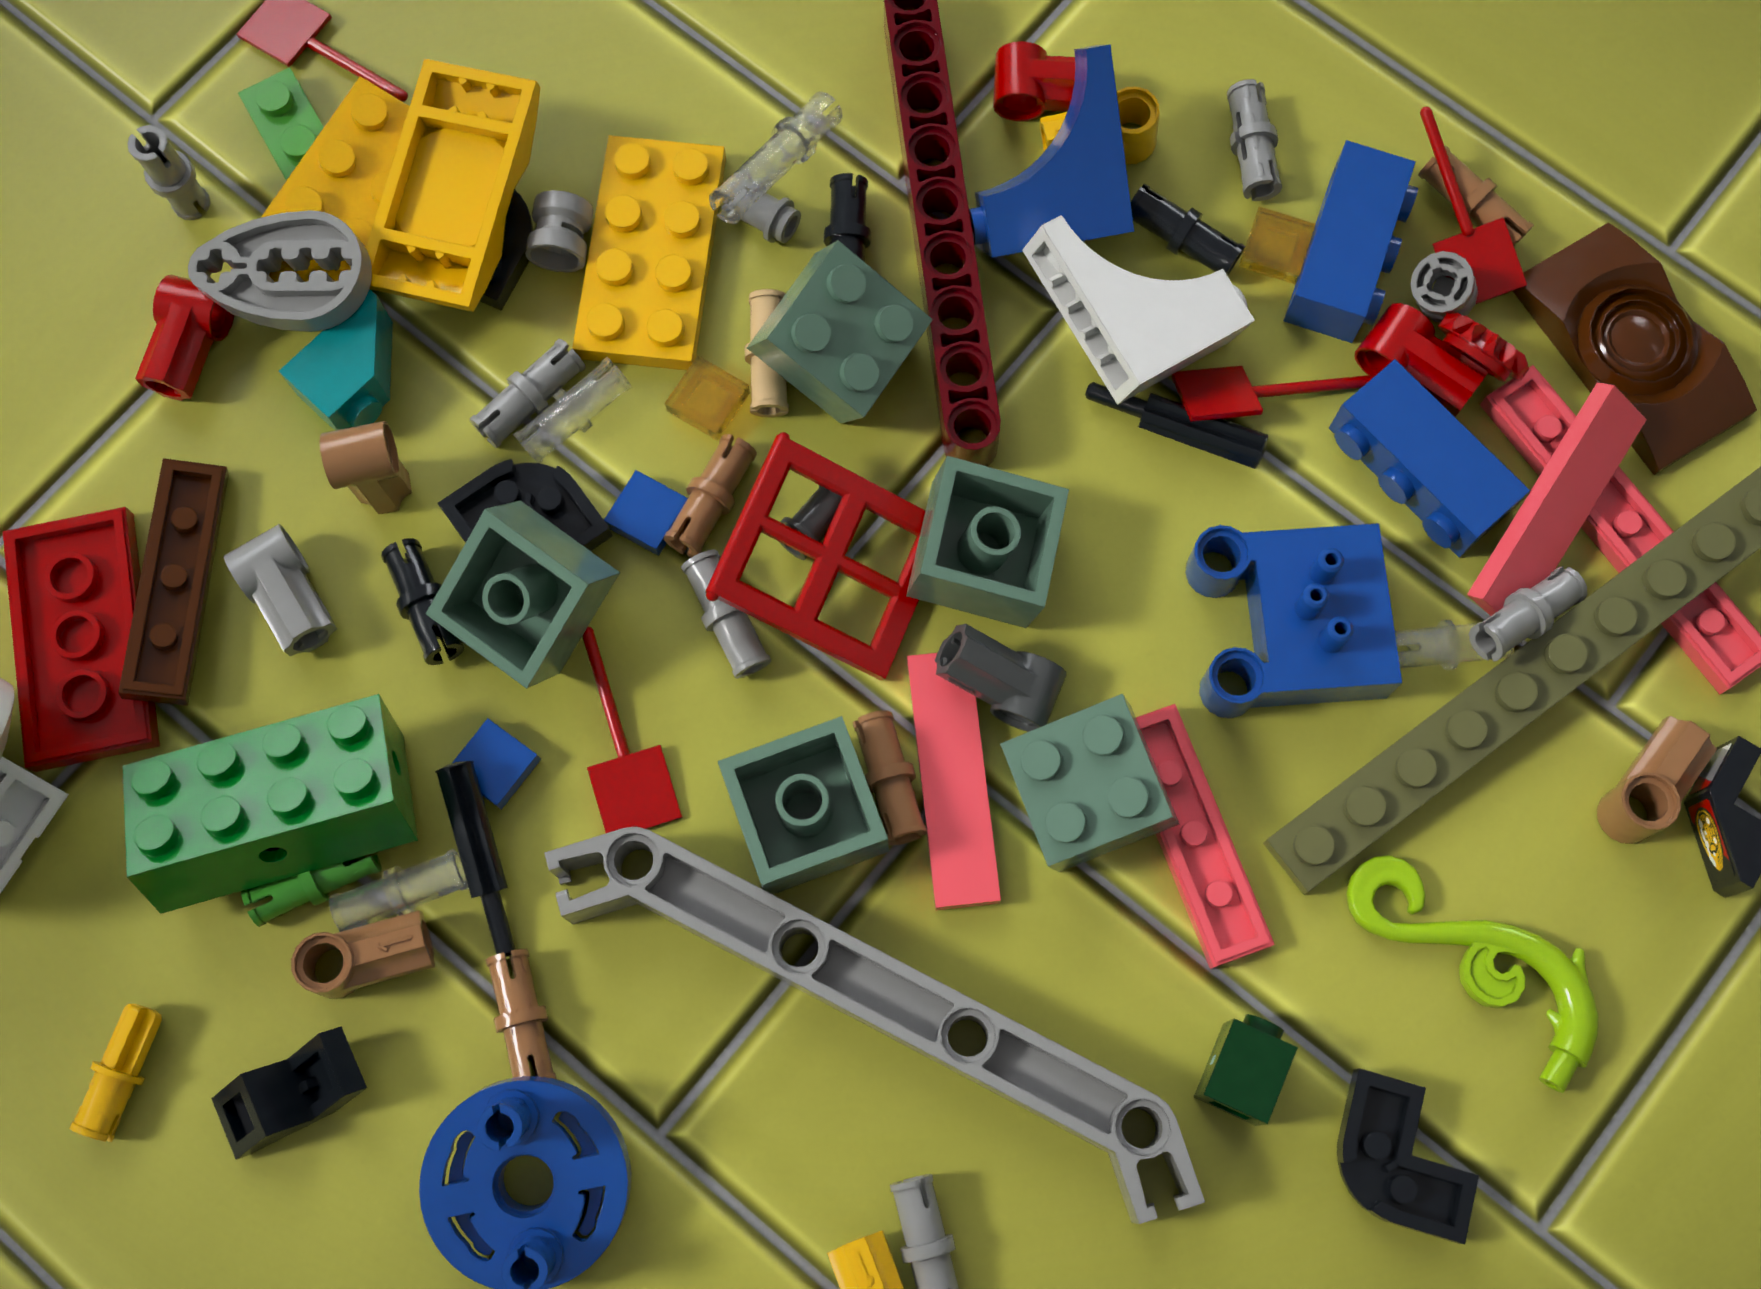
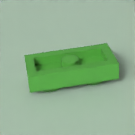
[238,67,324,181]

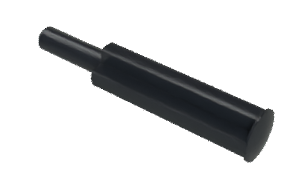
[1085,382,1268,469]
[435,761,516,957]

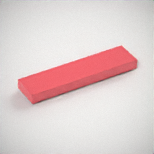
[1467,383,1647,616]
[907,653,1001,911]
[1136,704,1275,969]

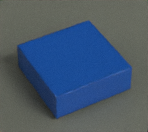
[604,470,688,556]
[452,718,541,810]

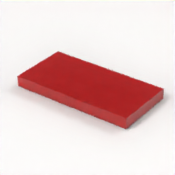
[2,507,160,772]

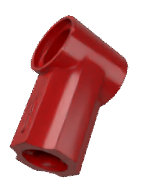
[993,41,1075,121]
[135,275,235,401]
[1354,303,1489,417]

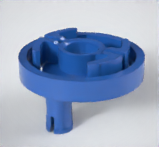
[419,1076,631,1289]

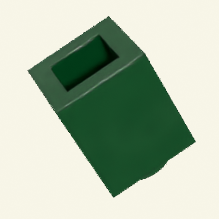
[1194,1014,1298,1126]

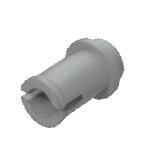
[722,177,801,243]

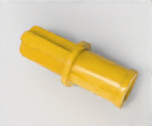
[69,1004,162,1142]

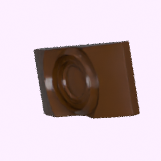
[1513,222,1757,475]

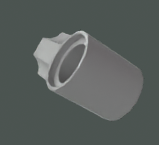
[223,524,337,656]

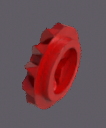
[1438,313,1529,382]

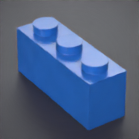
[1283,140,1418,343]
[1329,359,1530,558]

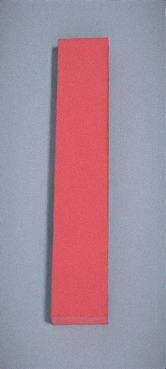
[1480,365,1761,695]

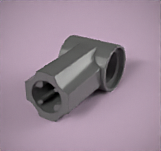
[935,624,1067,732]

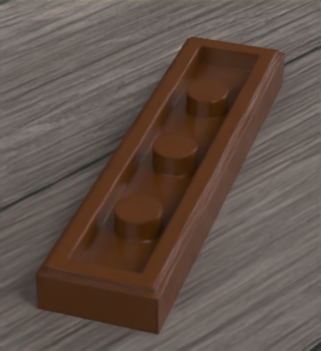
[118,458,229,706]

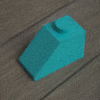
[279,289,393,430]

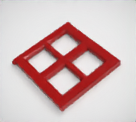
[705,432,926,681]

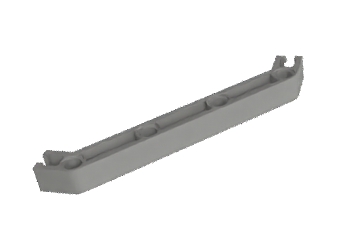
[544,826,1205,1224]

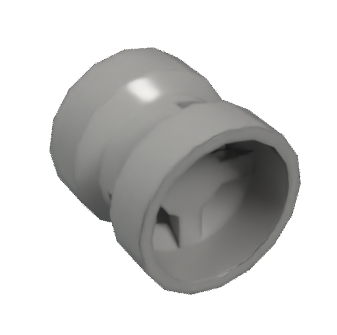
[525,190,594,273]
[1410,251,1478,322]

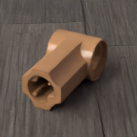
[319,421,412,514]
[1597,716,1717,844]
[291,910,435,999]

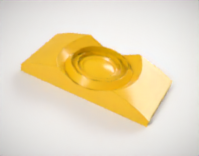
[366,59,541,312]

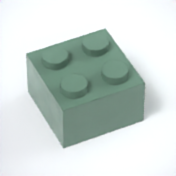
[747,240,933,424]
[906,456,1069,628]
[426,500,620,689]
[1000,693,1180,872]
[717,716,889,894]

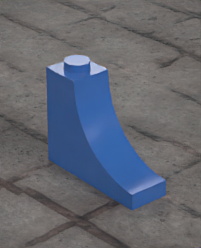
[969,44,1134,258]

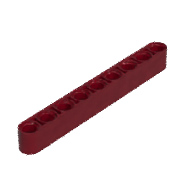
[884,0,1001,466]

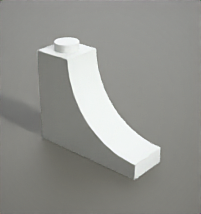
[1022,215,1255,405]

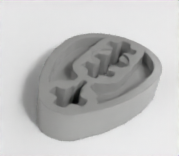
[188,210,372,332]

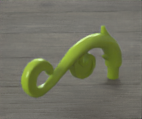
[1346,855,1598,1093]

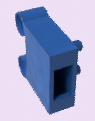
[1185,523,1402,719]

